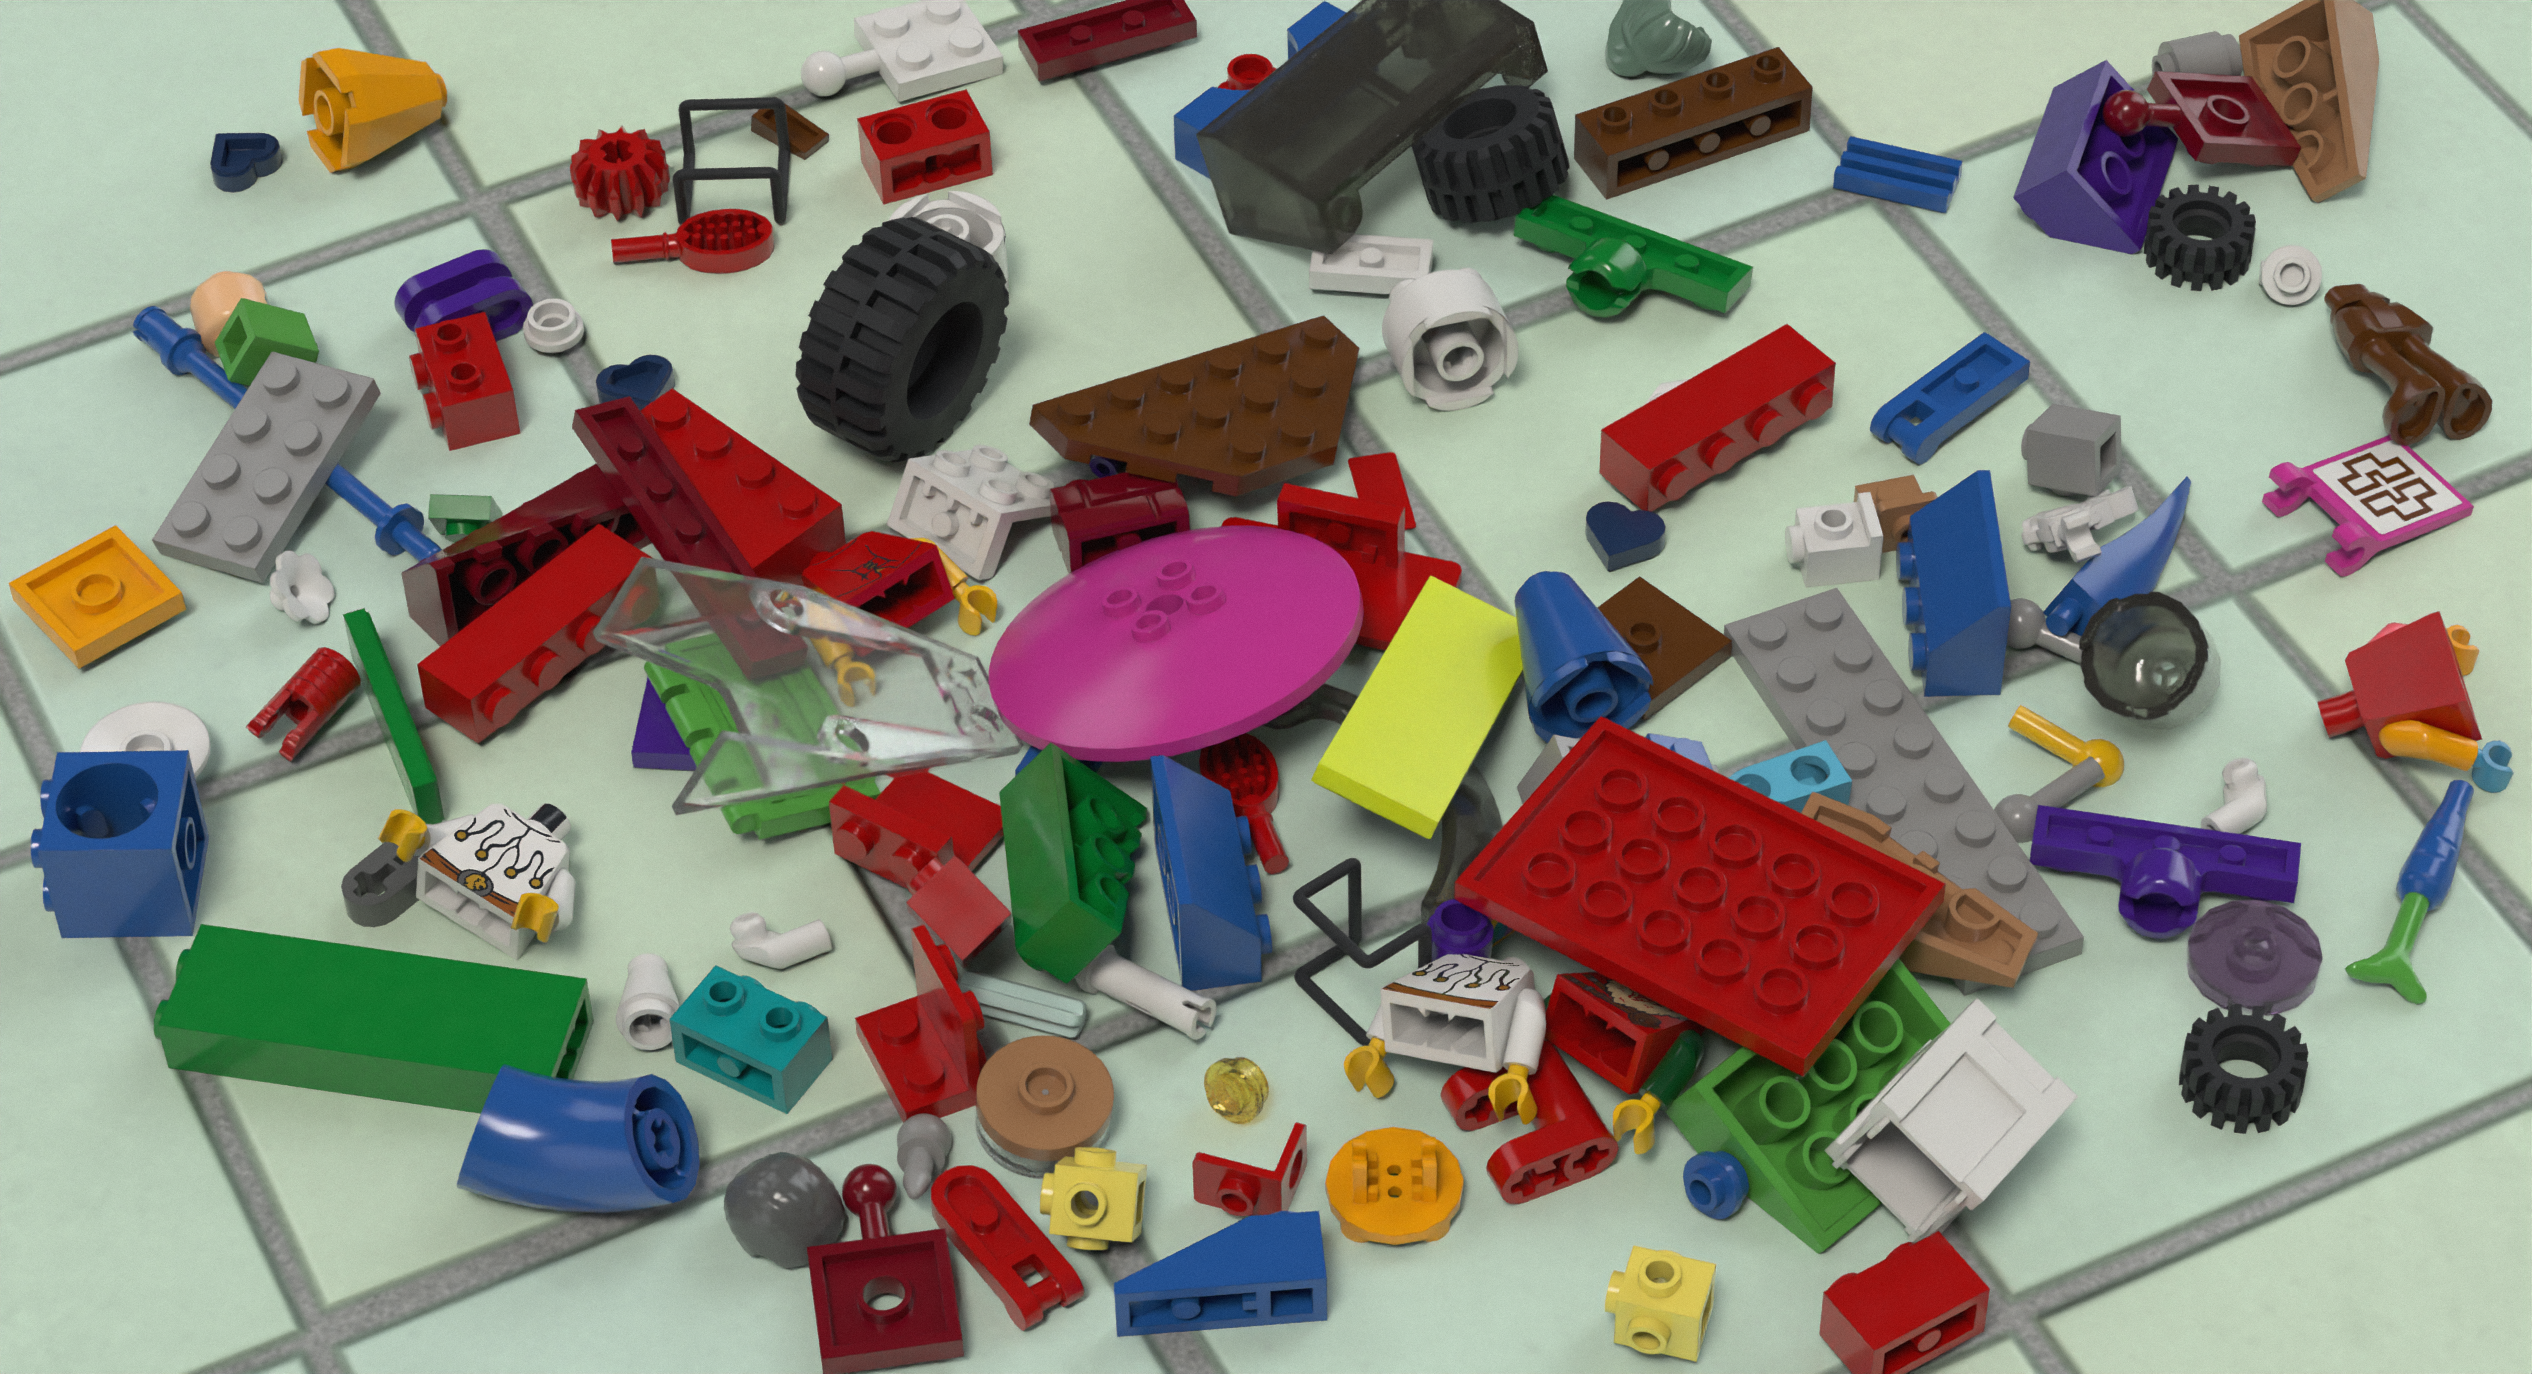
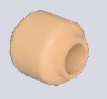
[190,271,270,357]

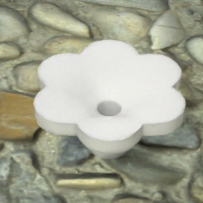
[270,550,334,624]

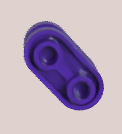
[394,249,533,342]

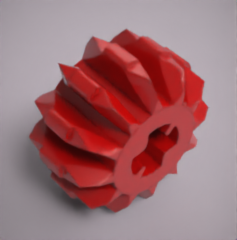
[570,125,670,222]

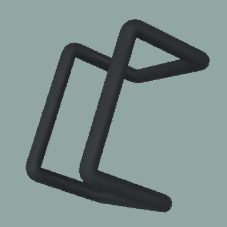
[673,97,790,225]
[1293,858,1432,1046]

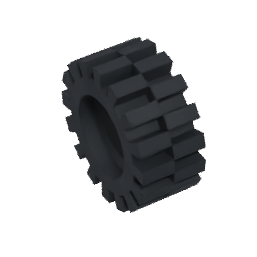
[2144,184,2256,291]
[2179,1004,2309,1134]

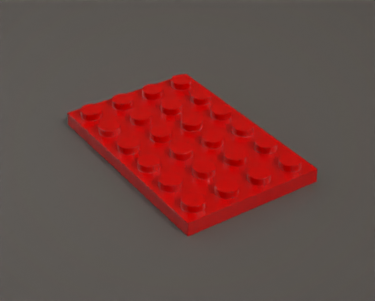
[1454,716,1946,1077]

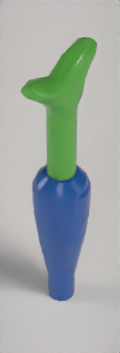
[2345,780,2474,1005]

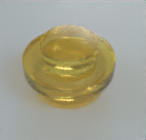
[1204,1057,1269,1124]

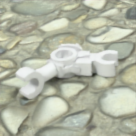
[2021,486,2138,563]

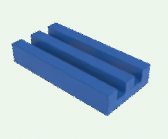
[1833,136,1963,213]

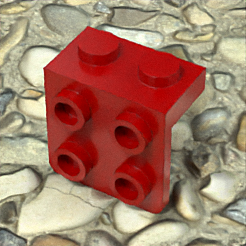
[829,766,1004,889]

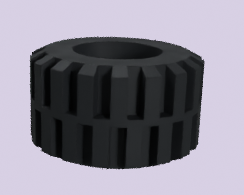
[1411,85,1570,223]

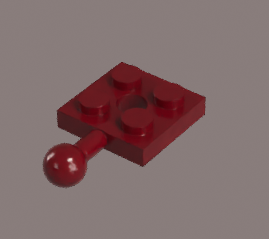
[2103,71,2302,167]
[807,1164,964,1374]

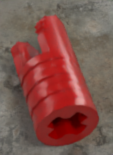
[245,647,361,761]

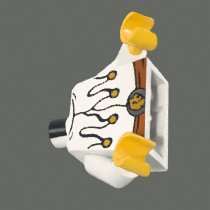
[377,803,576,960]
[1344,954,1546,1125]

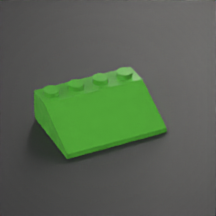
[1665,958,1951,1254]

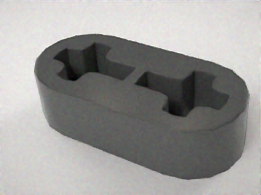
[341,842,420,927]

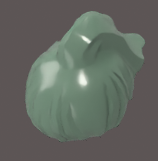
[1605,0,1712,77]

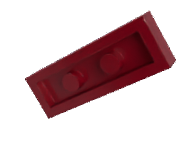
[1018,0,1197,81]

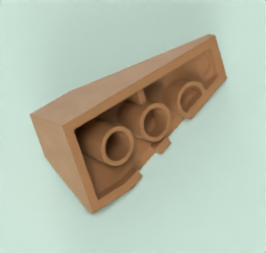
[2239,0,2379,203]

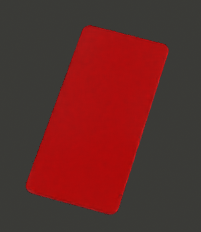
[1348,452,1416,530]

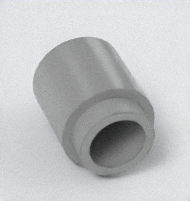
[2152,31,2242,76]

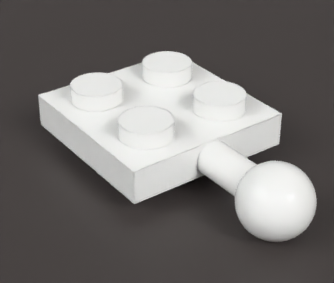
[801,0,1003,102]

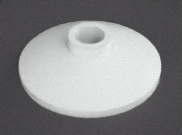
[80,701,211,779]

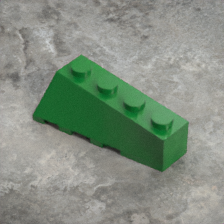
[999,742,1148,984]

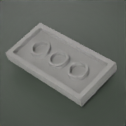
[152,352,381,583]

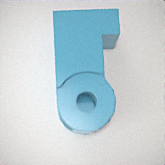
[1729,740,1852,813]

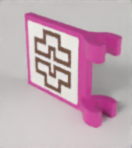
[2262,435,2474,577]

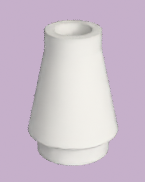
[615,954,680,1050]

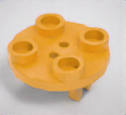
[1325,1127,1464,1245]

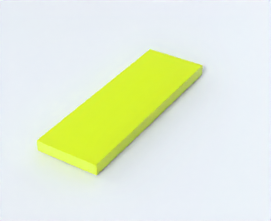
[1311,575,1523,840]

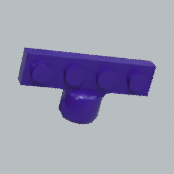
[2029,805,2301,939]

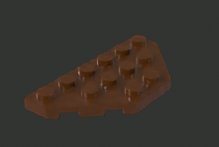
[1029,315,1360,496]

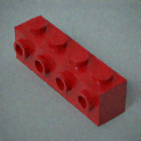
[1599,324,1836,512]
[417,524,658,744]

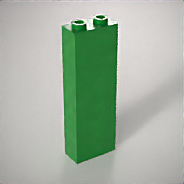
[154,924,594,1114]

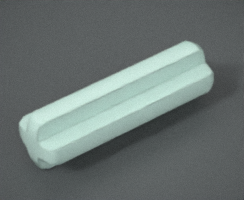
[959,970,1087,1038]

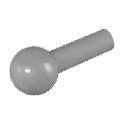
[2007,598,2113,673]
[1994,756,2105,843]

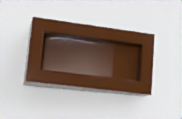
[751,97,829,160]

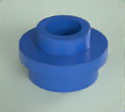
[1683,1151,1749,1219]

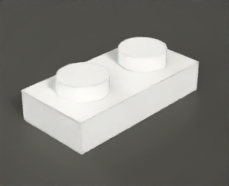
[1309,231,1433,294]

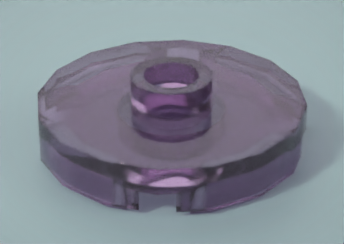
[2186,900,2323,1015]

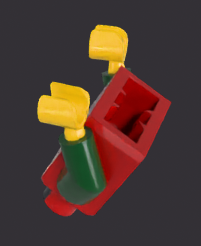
[1544,972,1706,1154]

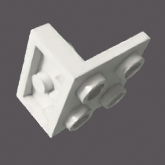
[887,445,1054,580]

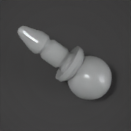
[897,1113,951,1200]

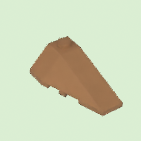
[1801,791,2038,988]

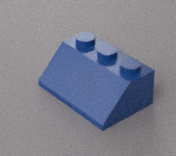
[1896,470,2011,697]
[1150,755,1272,991]

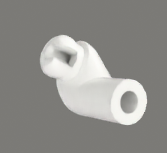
[730,912,832,969]

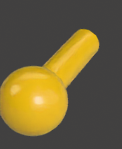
[2007,705,2124,787]

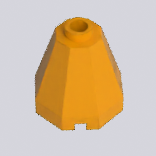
[299,48,447,173]

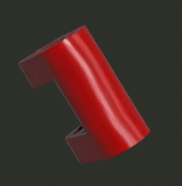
[1440,1041,1619,1204]

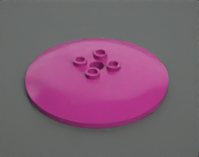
[989,526,1364,762]

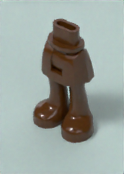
[2324,284,2493,446]

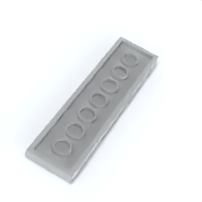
[1724,588,2084,996]

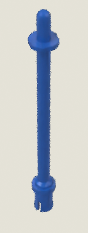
[133,306,442,562]

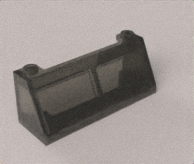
[1196,0,1548,254]

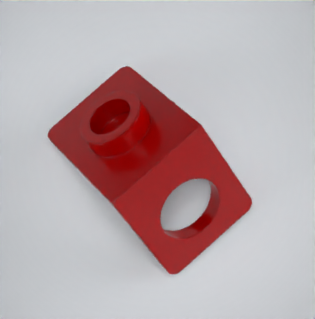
[1192,1122,1307,1216]

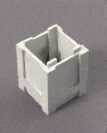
[1824,998,2078,1242]

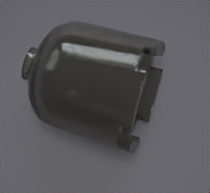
[2079,592,2221,730]

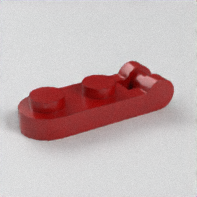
[931,1165,1084,1331]

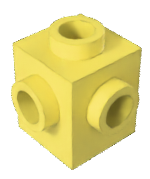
[1040,1147,1147,1250]
[1605,1245,1716,1362]

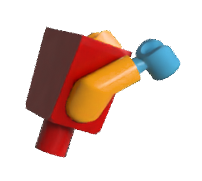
[2317,611,2514,793]

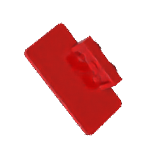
[1221,483,1462,650]

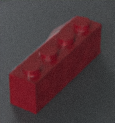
[401,463,652,646]

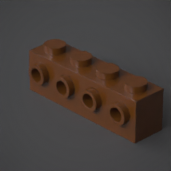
[1574,47,1813,200]

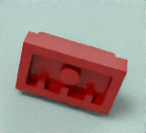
[855,924,987,1123]

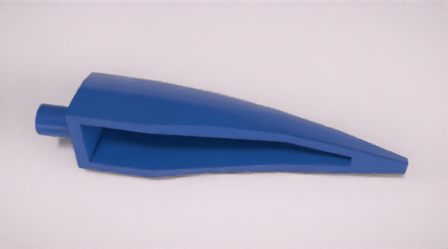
[2043,476,2191,648]

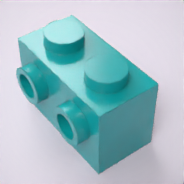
[669,965,833,1114]

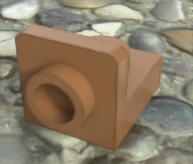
[1854,475,1938,553]

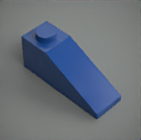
[1114,1211,1327,1337]

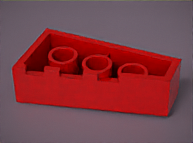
[640,388,846,606]

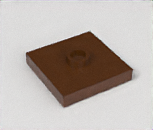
[1597,576,1732,721]

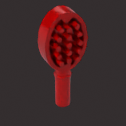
[611,209,774,274]
[1199,733,1289,874]

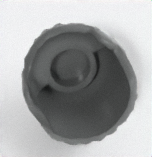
[723,1152,845,1268]

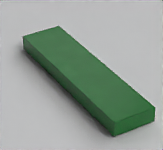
[343,608,445,825]

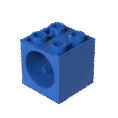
[31,750,209,938]

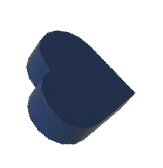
[210,133,282,193]
[596,354,675,410]
[1585,501,1666,571]

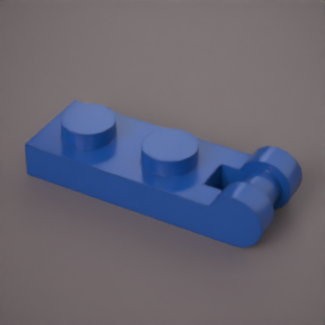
[1870,332,2030,464]

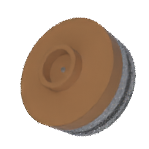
[975,1035,1114,1179]

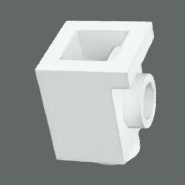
[1785,492,1883,588]

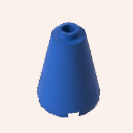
[1514,571,1654,743]

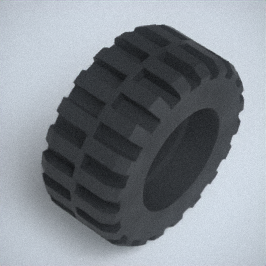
[795,217,1009,463]

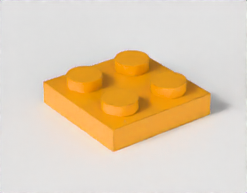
[9,525,186,669]

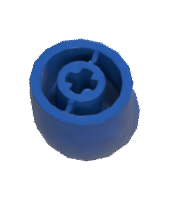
[457,1064,700,1213]

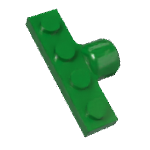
[1513,195,1753,318]

